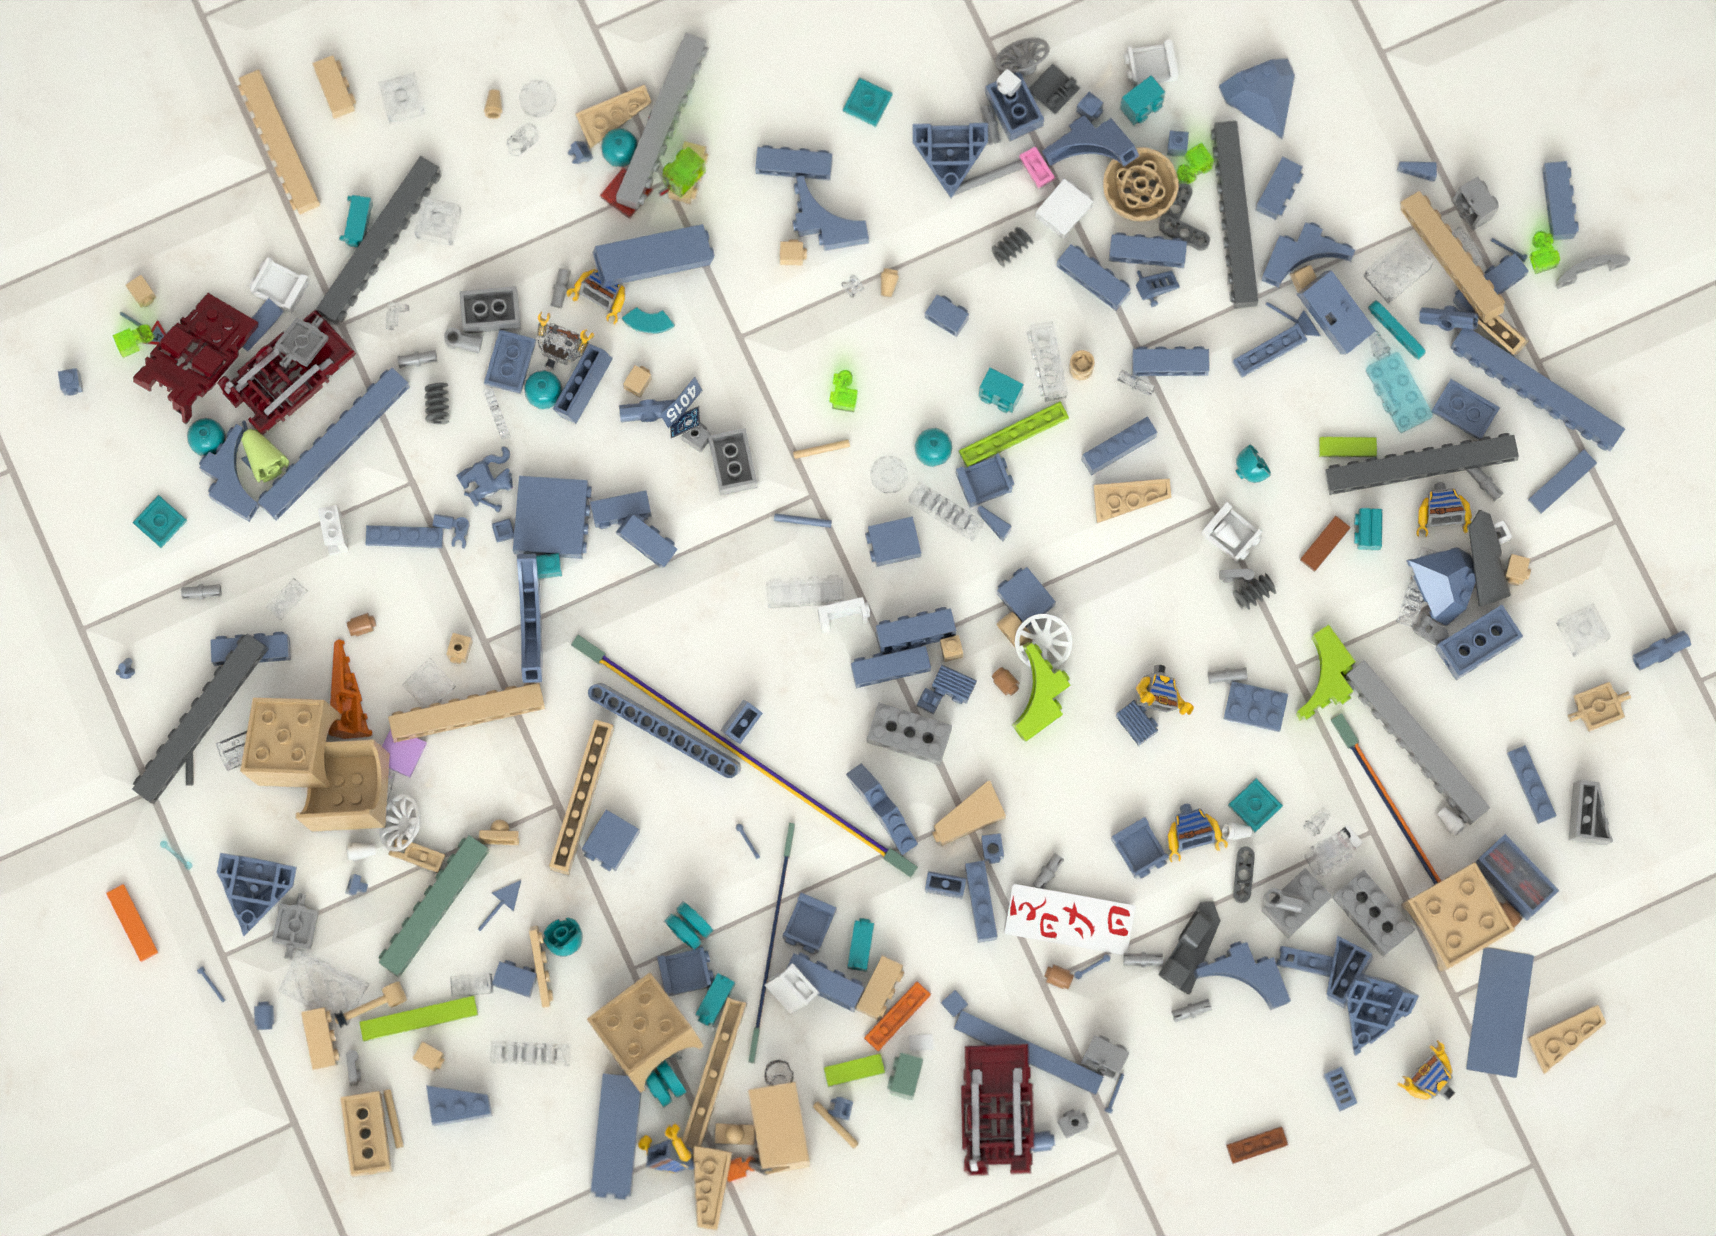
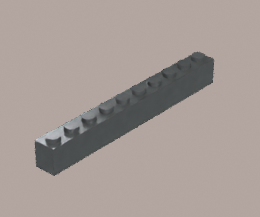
[1211,121,1258,308]
[316,156,441,325]
[1325,433,1519,495]
[132,633,269,804]

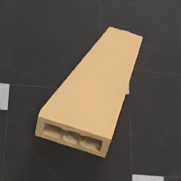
[932,781,1006,846]

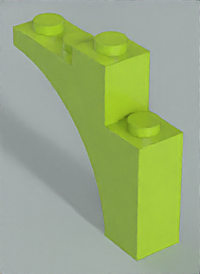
[1296,624,1356,720]
[1012,642,1071,741]

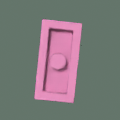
[1019,146,1055,189]

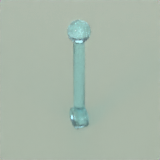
[160,840,193,870]

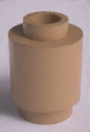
[347,613,377,637]
[991,667,1019,696]
[1499,902,1523,928]
[1044,964,1074,989]

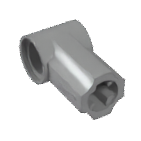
[444,328,483,353]
[1263,888,1304,913]

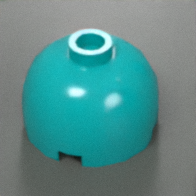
[601,128,638,167]
[524,370,562,409]
[187,418,226,456]
[914,428,952,467]
[1235,444,1271,483]
[543,918,583,957]

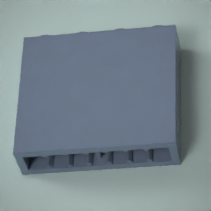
[513,476,592,559]

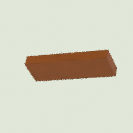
[1300,516,1351,572]
[1226,1126,1288,1164]

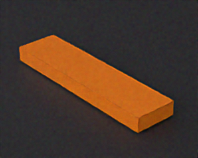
[106,884,159,962]
[864,981,931,1052]

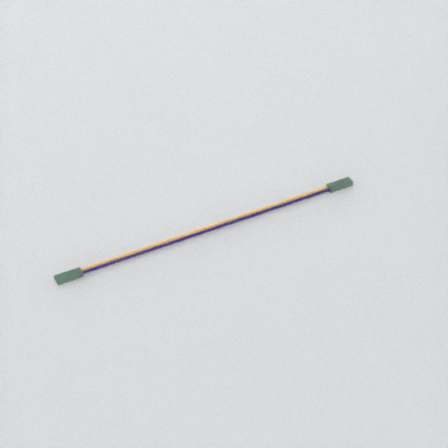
[571,635,918,878]

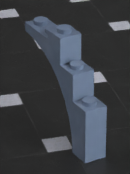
[517,554,543,683]

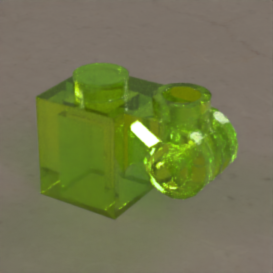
[1177,142,1214,184]
[1529,231,1560,275]
[112,325,154,358]
[829,370,858,413]

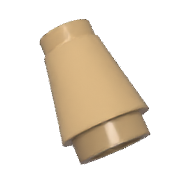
[484,89,502,119]
[881,268,899,297]

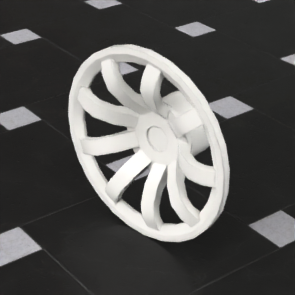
[1015,614,1072,669]
[379,794,420,852]

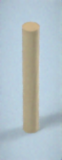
[793,439,850,459]
[383,1090,404,1149]
[813,1102,859,1149]

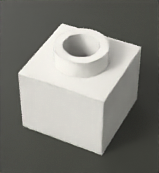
[997,69,1021,97]
[1494,520,1512,545]

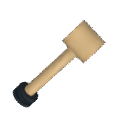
[334,982,407,1028]

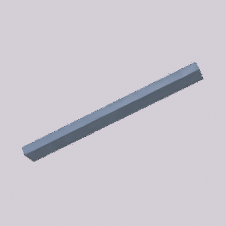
[954,1011,1104,1095]

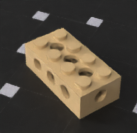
[340,1091,392,1177]

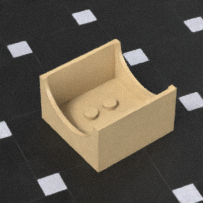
[240,698,342,788]
[296,740,390,831]
[1401,863,1515,972]
[587,973,704,1093]
[748,1082,810,1175]

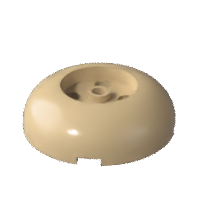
[1103,147,1179,222]

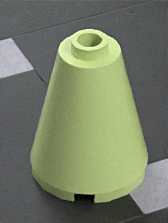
[241,429,289,483]

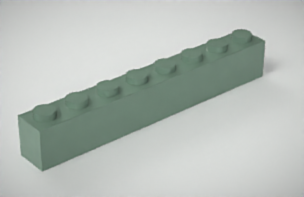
[378,835,489,978]

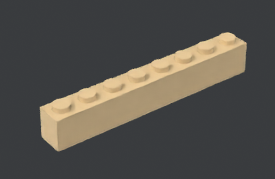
[238,69,320,215]
[1401,191,1505,323]
[388,682,545,743]
[549,720,614,875]

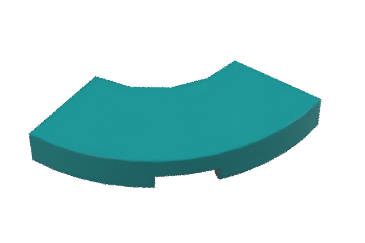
[622,307,675,334]

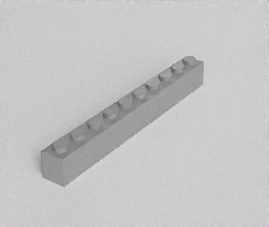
[616,32,709,210]
[1345,660,1490,825]

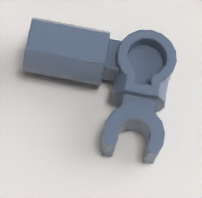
[433,514,470,549]

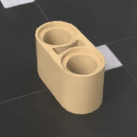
[996,611,1032,647]

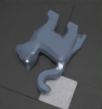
[456,446,513,507]

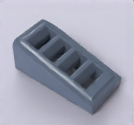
[1397,161,1437,182]
[1136,271,1180,300]
[977,506,1012,541]
[1323,1067,1357,1111]

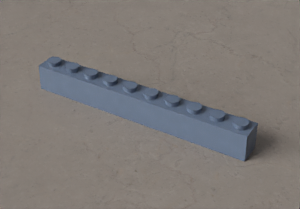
[1451,328,1625,451]
[258,368,410,521]

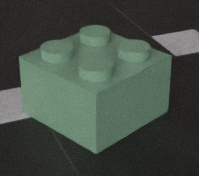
[887,1053,923,1101]

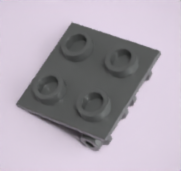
[1029,64,1080,114]

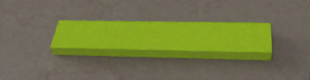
[959,401,1069,467]
[359,996,478,1041]

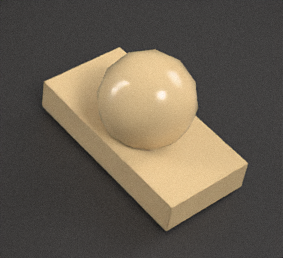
[479,819,520,845]
[715,1123,755,1145]

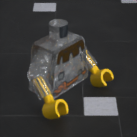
[537,311,594,371]

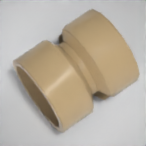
[1069,350,1095,380]

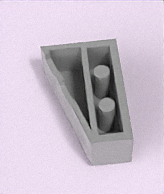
[1569,780,1613,845]

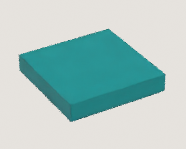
[843,77,893,127]
[132,495,187,548]
[1228,778,1283,833]

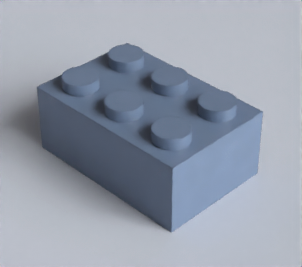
[985,72,1044,141]

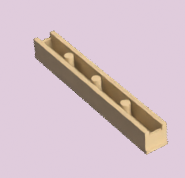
[682,997,747,1151]

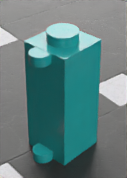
[339,195,373,247]
[848,918,874,972]
[696,973,736,1026]

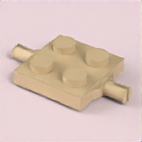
[1568,682,1631,732]

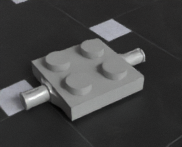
[275,316,328,368]
[272,893,319,960]

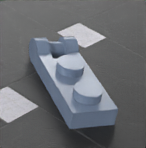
[1277,946,1333,977]

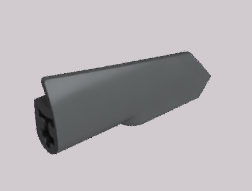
[1468,510,1511,606]
[1158,901,1221,994]

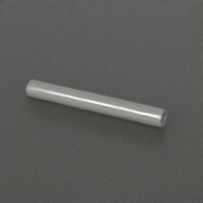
[953,160,1022,196]

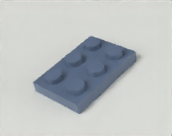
[484,330,536,394]
[1431,379,1500,440]
[1223,681,1288,732]

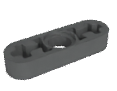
[1233,847,1255,903]

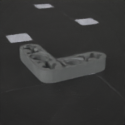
[1159,183,1210,251]

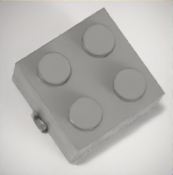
[1452,176,1499,230]
[1081,1035,1130,1081]

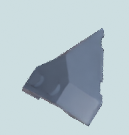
[1219,59,1295,139]
[912,123,988,199]
[1406,547,1476,625]
[217,853,297,936]
[1346,973,1419,1056]

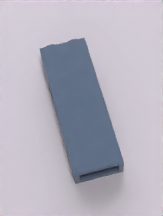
[592,224,714,288]
[591,1074,641,1200]

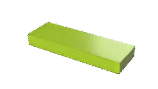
[1319,437,1377,457]
[823,1054,885,1087]

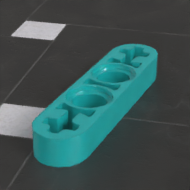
[1368,300,1426,360]

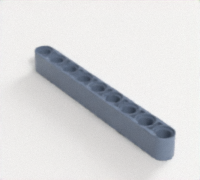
[588,683,741,778]

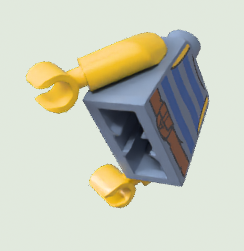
[1168,804,1228,862]
[638,1123,694,1173]

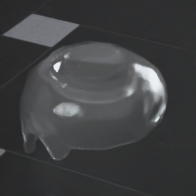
[764,1059,794,1087]

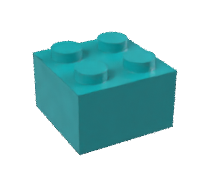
[1120,75,1165,125]
[979,368,1024,413]

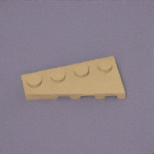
[575,85,652,149]
[1093,479,1171,523]
[529,926,554,1008]
[1527,1005,1606,1074]
[693,1145,732,1230]

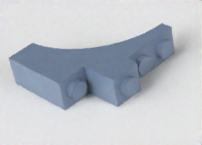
[1042,115,1139,166]
[792,175,869,251]
[1261,222,1355,288]
[199,424,259,522]
[846,763,918,855]
[1193,941,1291,1010]

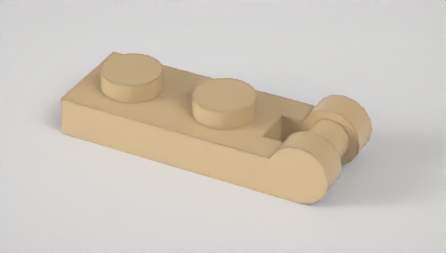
[388,837,446,873]

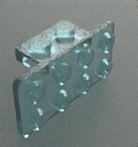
[1366,352,1433,433]

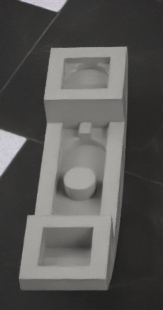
[1556,254,1630,289]

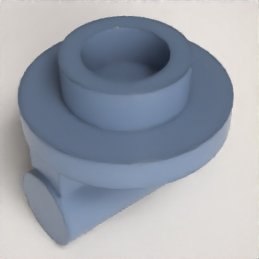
[116,658,135,679]

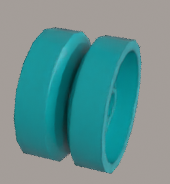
[664,901,713,951]
[645,1060,687,1107]

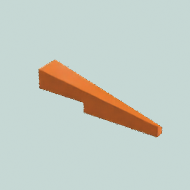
[328,639,372,739]

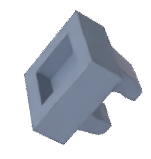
[568,141,593,164]
[917,688,943,714]
[345,874,368,896]
[828,1097,853,1121]

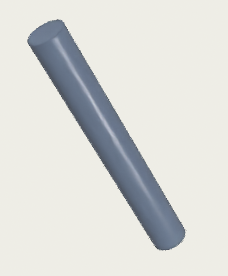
[774,513,832,528]

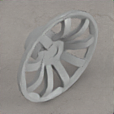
[995,38,1050,76]

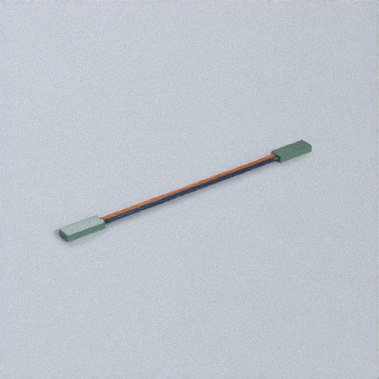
[1331,713,1441,885]
[748,823,795,1064]

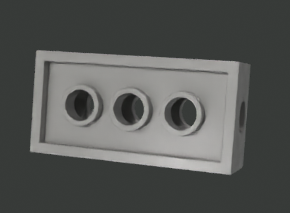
[867,702,952,765]
[1332,870,1415,957]

